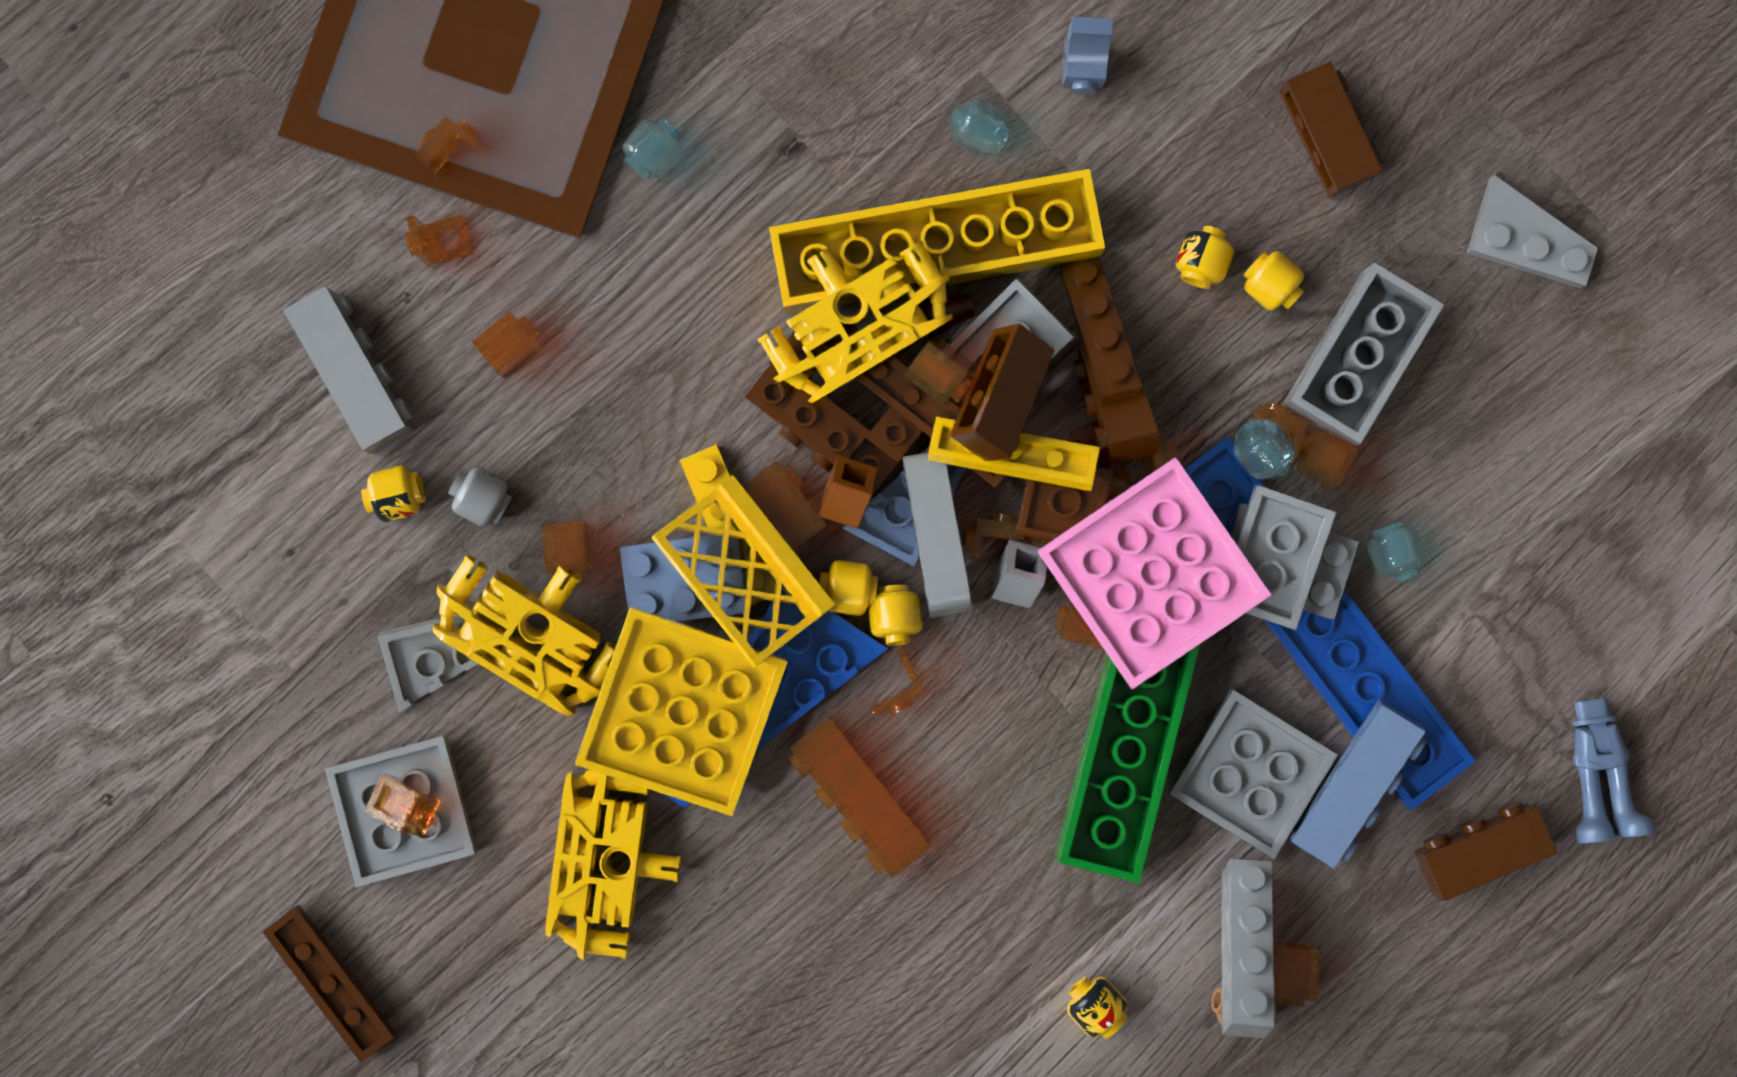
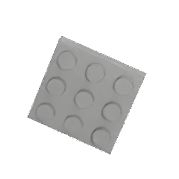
[1168,690,1338,859]
[325,735,478,888]

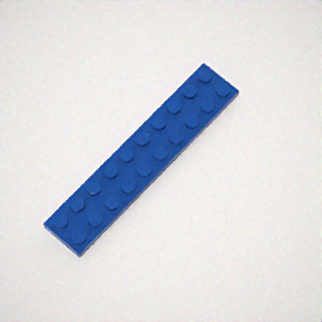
[1184,437,1476,811]

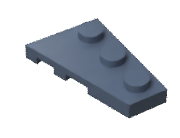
[842,446,966,567]

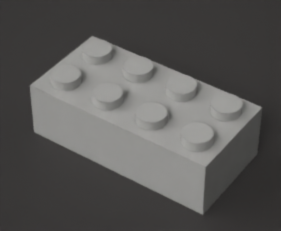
[1281,262,1444,448]

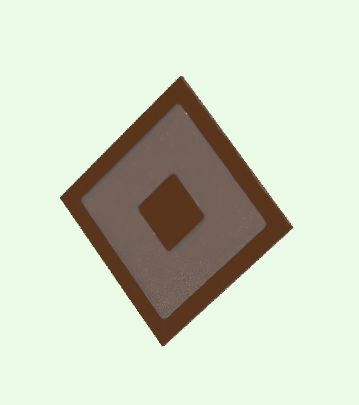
[277,0,665,239]

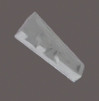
[1467,175,1598,289]
[377,613,478,713]

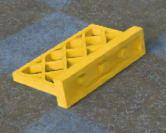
[652,475,835,668]

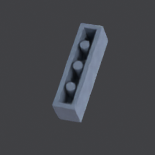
[1290,698,1427,868]

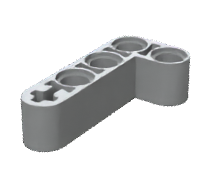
[902,452,971,618]

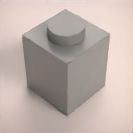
[991,540,1047,608]

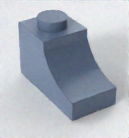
[1062,17,1113,95]

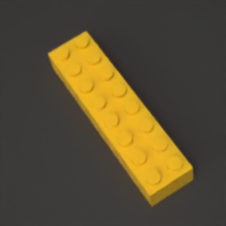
[769,169,1105,315]

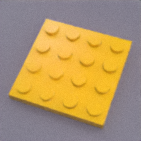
[575,606,788,816]

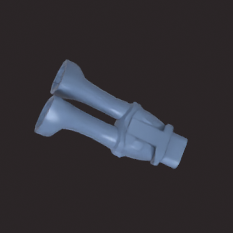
[1571,698,1657,843]

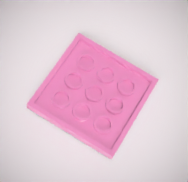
[1037,457,1271,689]

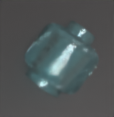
[948,98,1011,158]
[622,119,682,181]
[1233,419,1295,480]
[1366,520,1427,583]

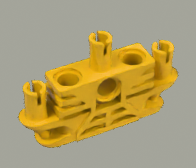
[757,240,953,403]
[433,554,616,716]
[545,770,681,961]

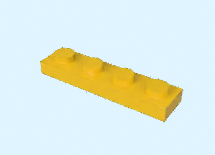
[928,417,1100,491]
[679,444,776,606]

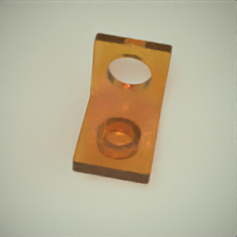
[405,215,473,266]
[870,647,923,715]

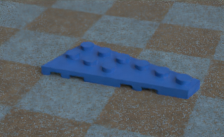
[664,589,888,808]

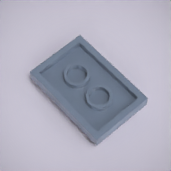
[620,535,751,622]

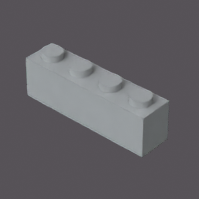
[283,286,414,454]
[1221,859,1274,1038]

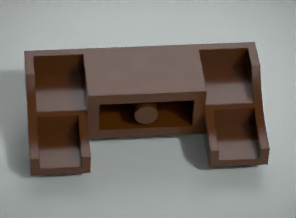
[745,331,923,498]

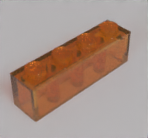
[789,716,930,878]

